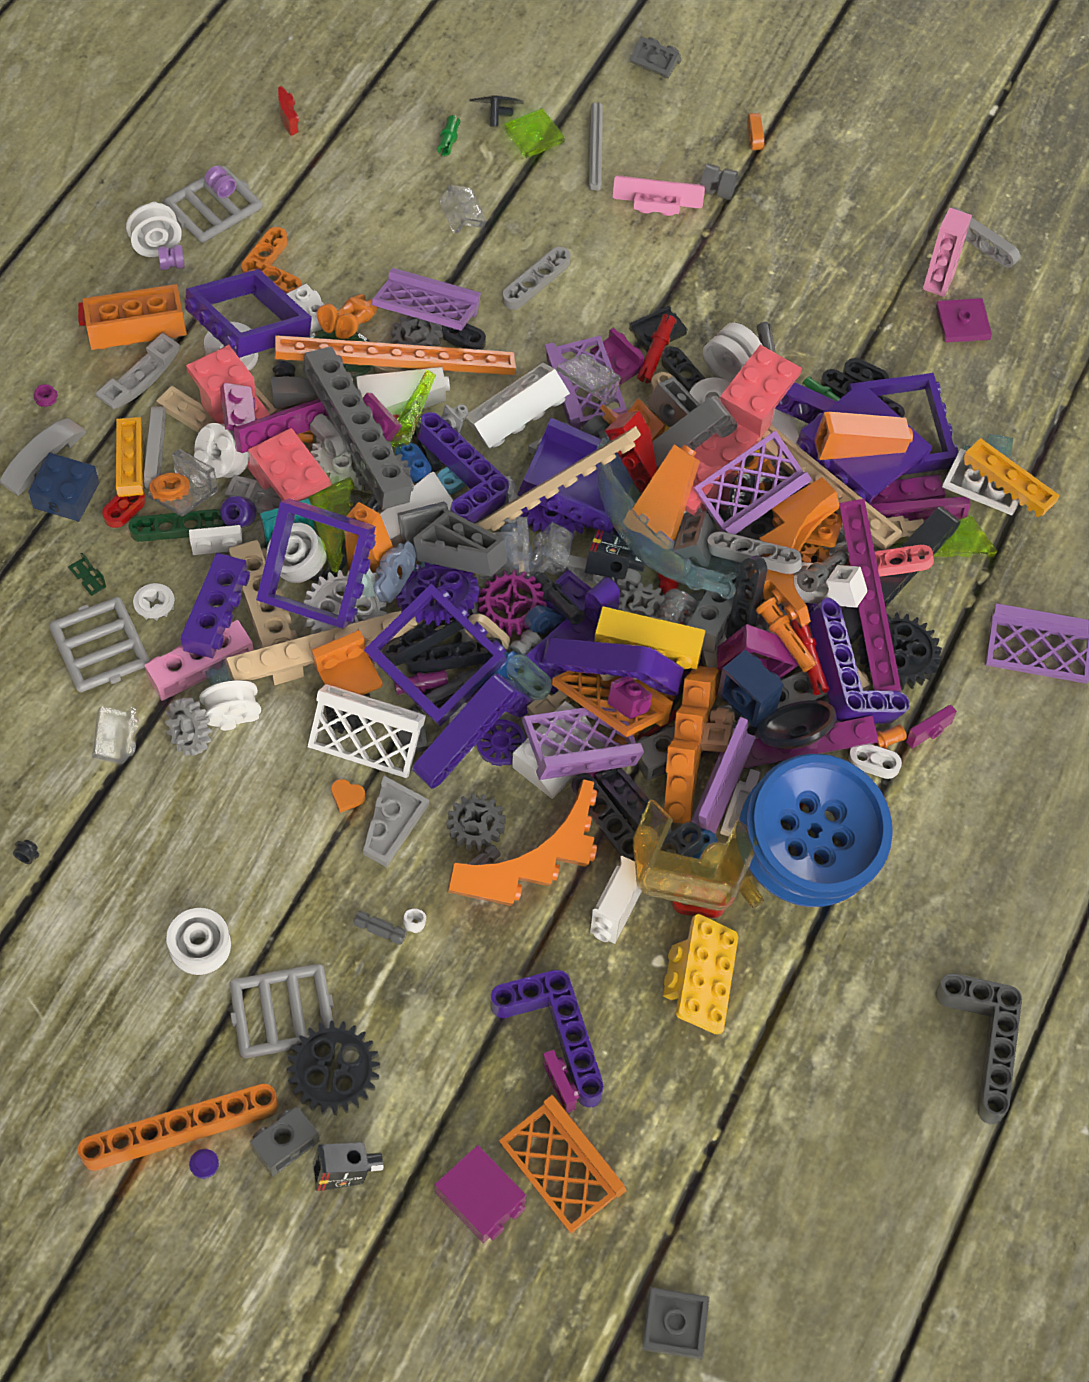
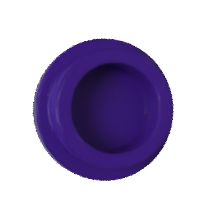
[189,1149,219,1179]

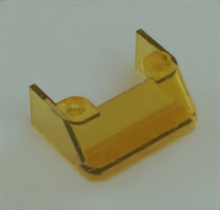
[633,799,758,911]

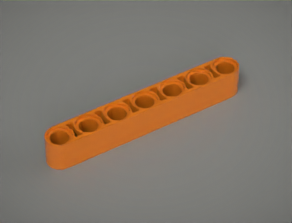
[78,1084,278,1170]

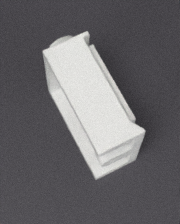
[590,856,646,944]

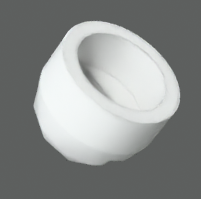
[403,909,426,933]

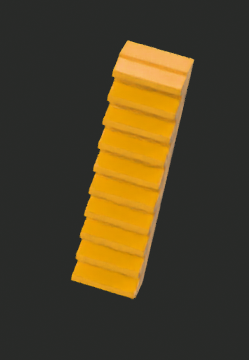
[116,417,144,497]
[963,438,1060,518]

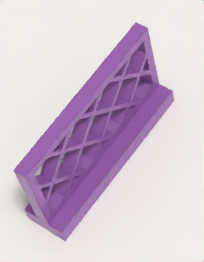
[372,268,481,331]
[545,336,627,430]
[693,431,812,535]
[985,603,1089,684]
[522,707,644,780]
[691,717,756,835]

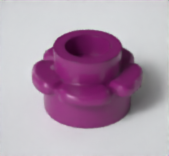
[33,384,58,407]

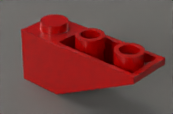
[605,410,657,493]

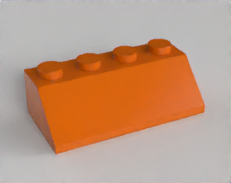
[82,284,187,350]

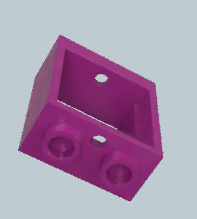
[717,624,799,678]

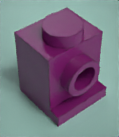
[608,677,652,719]

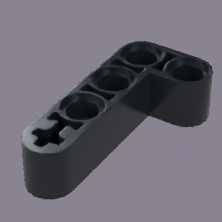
[719,472,808,520]

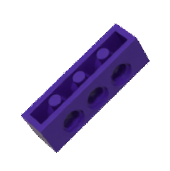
[180,553,250,659]

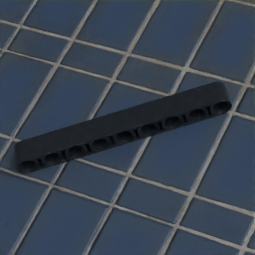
[815,506,961,652]

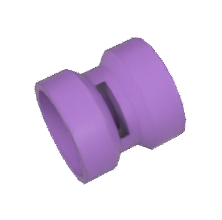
[205,165,236,198]
[158,245,185,270]

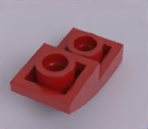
[278,85,299,136]

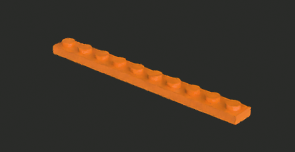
[275,336,516,375]

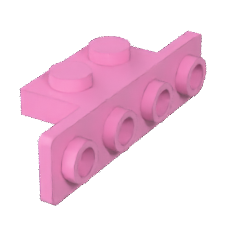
[613,176,705,216]

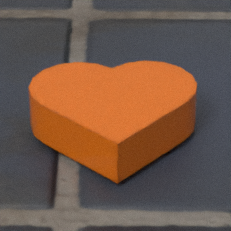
[331,779,366,813]

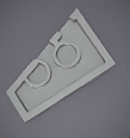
[363,775,429,867]

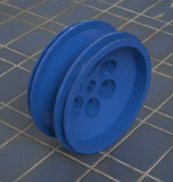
[738,754,893,907]

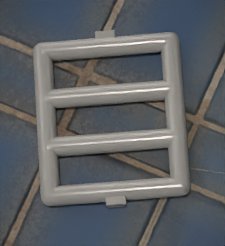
[163,166,263,243]
[49,597,150,692]
[230,964,334,1059]

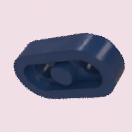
[524,605,565,636]

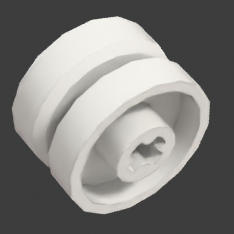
[703,322,763,383]

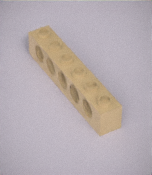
[228,540,307,685]

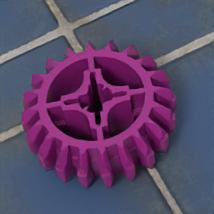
[478,569,547,638]

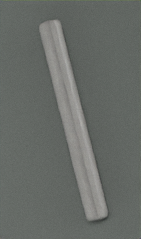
[589,102,603,191]

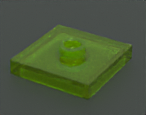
[504,108,565,158]

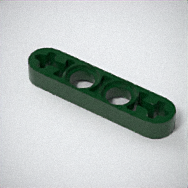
[128,509,227,542]

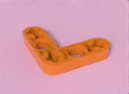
[241,227,302,294]

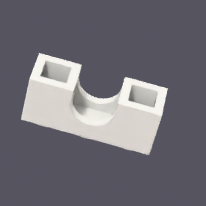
[794,562,868,607]

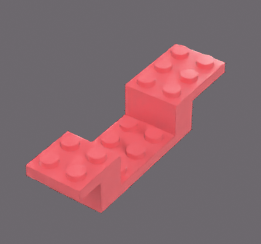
[186,345,331,501]
[685,345,802,515]

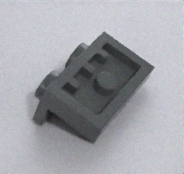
[629,36,682,79]

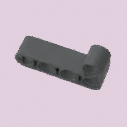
[652,396,738,470]

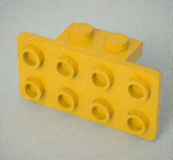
[663,914,738,1035]

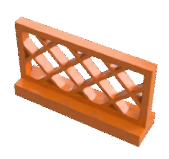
[552,671,673,737]
[499,1095,627,1234]

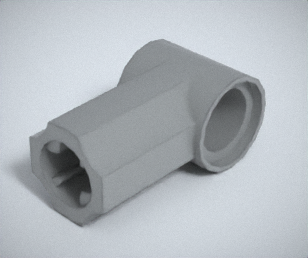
[310,414,349,458]

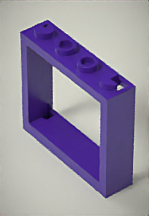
[184,269,312,358]
[846,373,959,475]
[256,498,376,629]
[364,584,507,727]

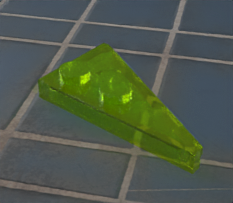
[390,370,436,447]
[307,477,354,573]
[898,515,997,557]

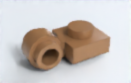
[701,708,734,752]

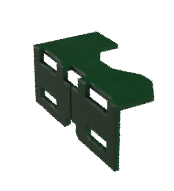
[68,553,106,596]

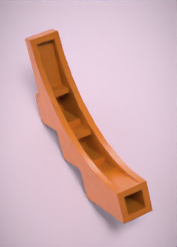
[749,477,840,627]
[664,666,721,824]
[447,780,597,906]

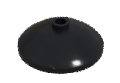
[757,700,837,749]

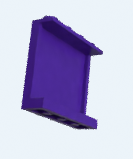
[796,382,932,504]
[517,418,632,533]

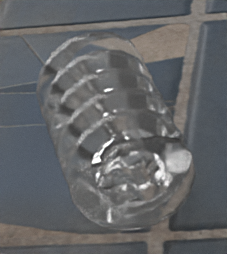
[655,589,697,624]

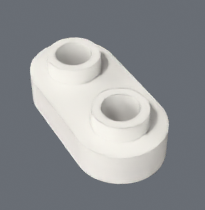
[848,744,902,779]

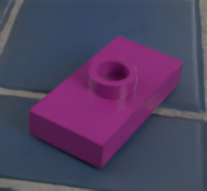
[906,705,957,749]

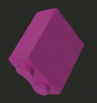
[434,1145,526,1243]

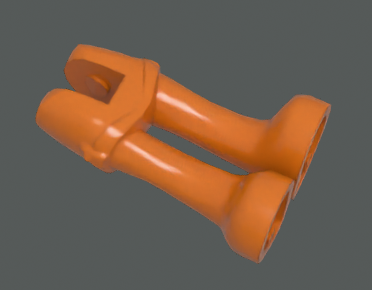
[317,294,379,339]

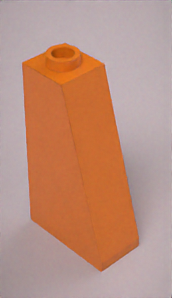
[814,412,913,460]
[624,444,700,552]
[344,502,402,579]

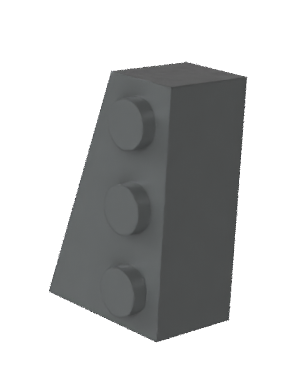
[413,510,508,577]

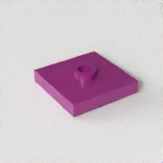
[936,298,992,343]

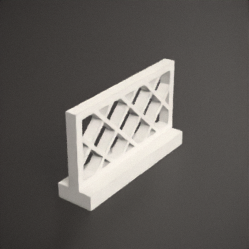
[308,684,426,778]

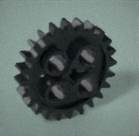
[857,612,942,690]
[286,1020,380,1116]

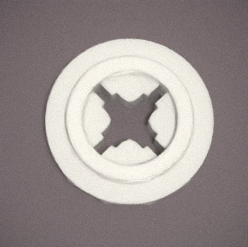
[133,583,175,621]

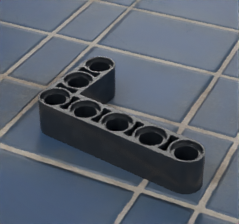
[571,773,705,885]

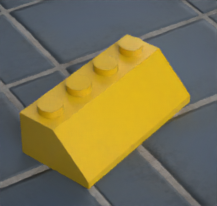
[595,607,705,669]

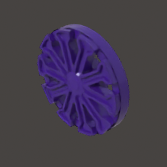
[477,719,526,766]

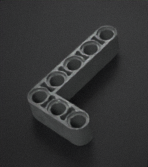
[936,974,1022,1124]

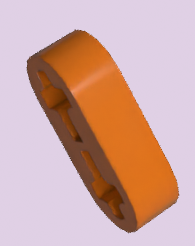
[747,113,764,150]

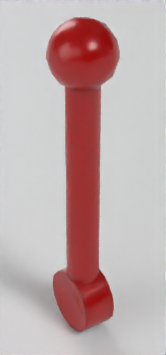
[637,709,678,739]

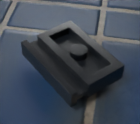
[629,306,687,352]

